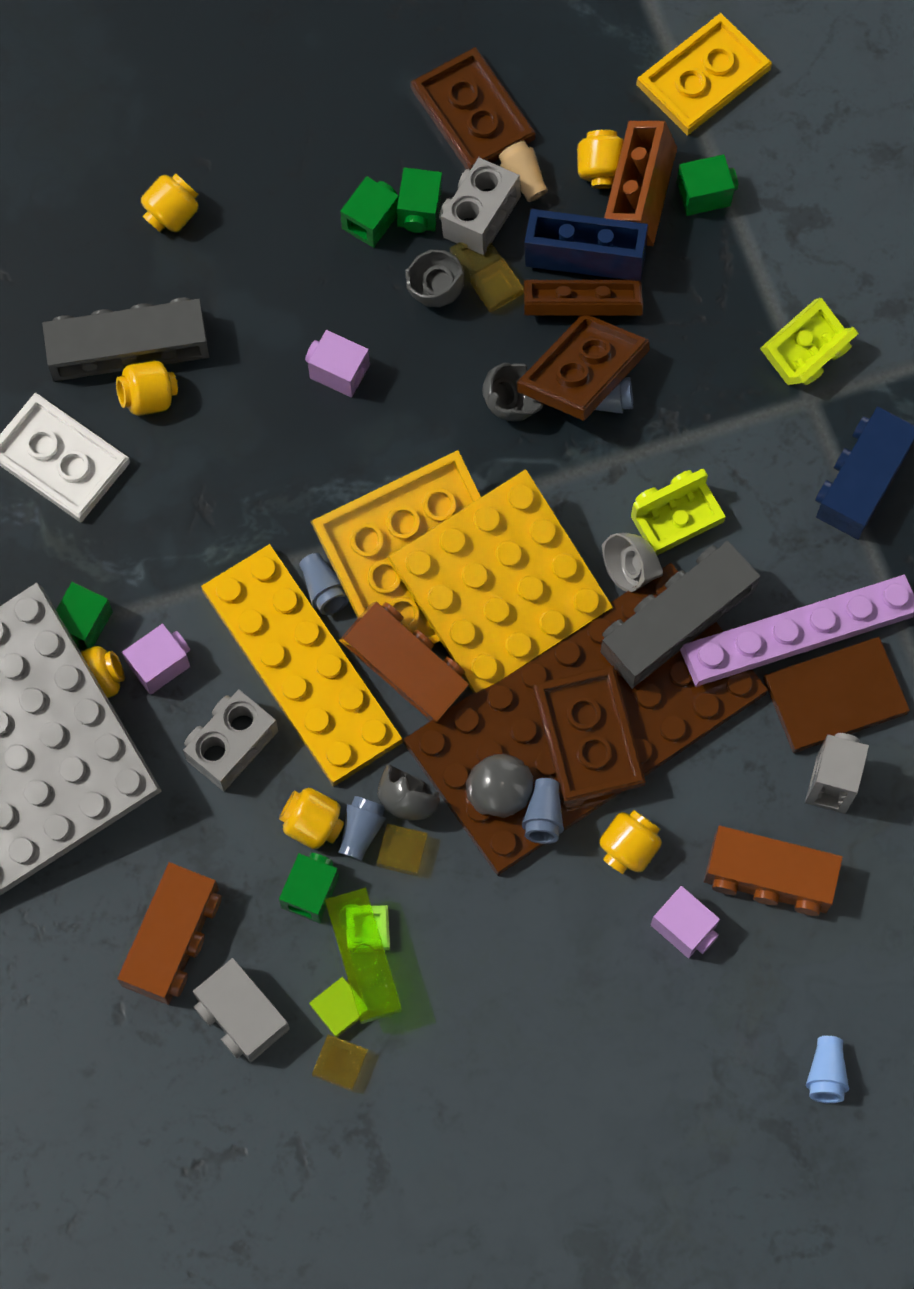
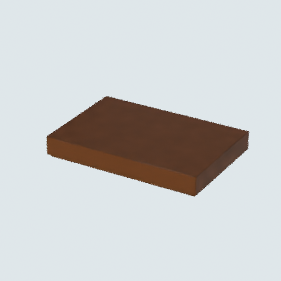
[411,47,536,170]
[517,315,650,421]
[763,637,910,753]
[533,665,646,805]

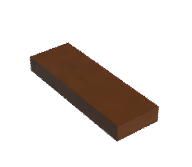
[524,280,643,316]

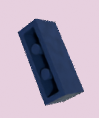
[524,209,648,282]
[815,406,914,540]

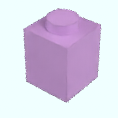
[305,330,370,398]
[122,623,190,695]
[651,886,720,959]

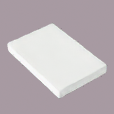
[0,392,131,523]

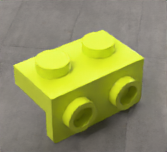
[760,298,859,385]
[631,468,726,555]

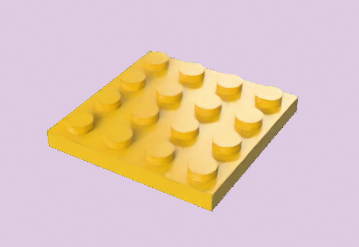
[311,450,481,644]
[387,469,613,693]

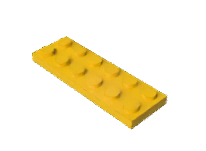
[201,544,403,787]

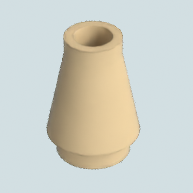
[499,141,548,202]

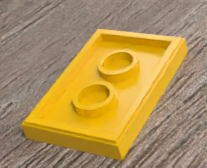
[636,13,772,136]

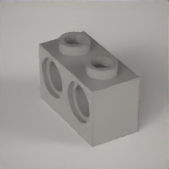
[439,157,521,255]
[183,689,278,792]
[805,733,869,814]

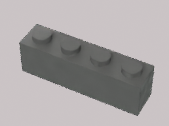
[42,297,209,382]
[600,541,761,689]

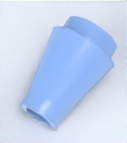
[806,1036,849,1103]

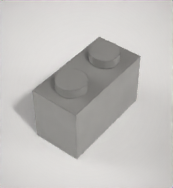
[193,958,290,1063]

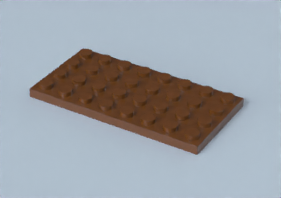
[403,563,768,876]

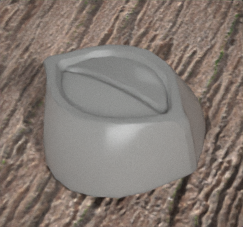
[602,532,663,592]

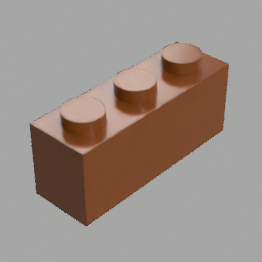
[604,121,677,246]
[339,602,469,722]
[704,825,843,916]
[117,862,222,1005]

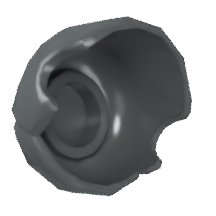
[405,250,465,308]
[482,363,544,422]
[466,754,534,818]
[377,765,440,821]

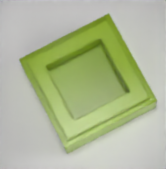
[309,976,369,1038]

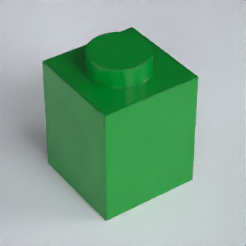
[676,154,738,216]
[397,167,442,233]
[340,176,399,248]
[56,582,113,650]
[279,852,339,924]

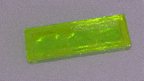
[325,887,402,1024]

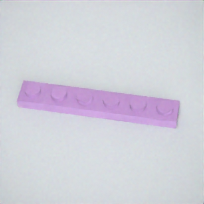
[680,574,914,687]

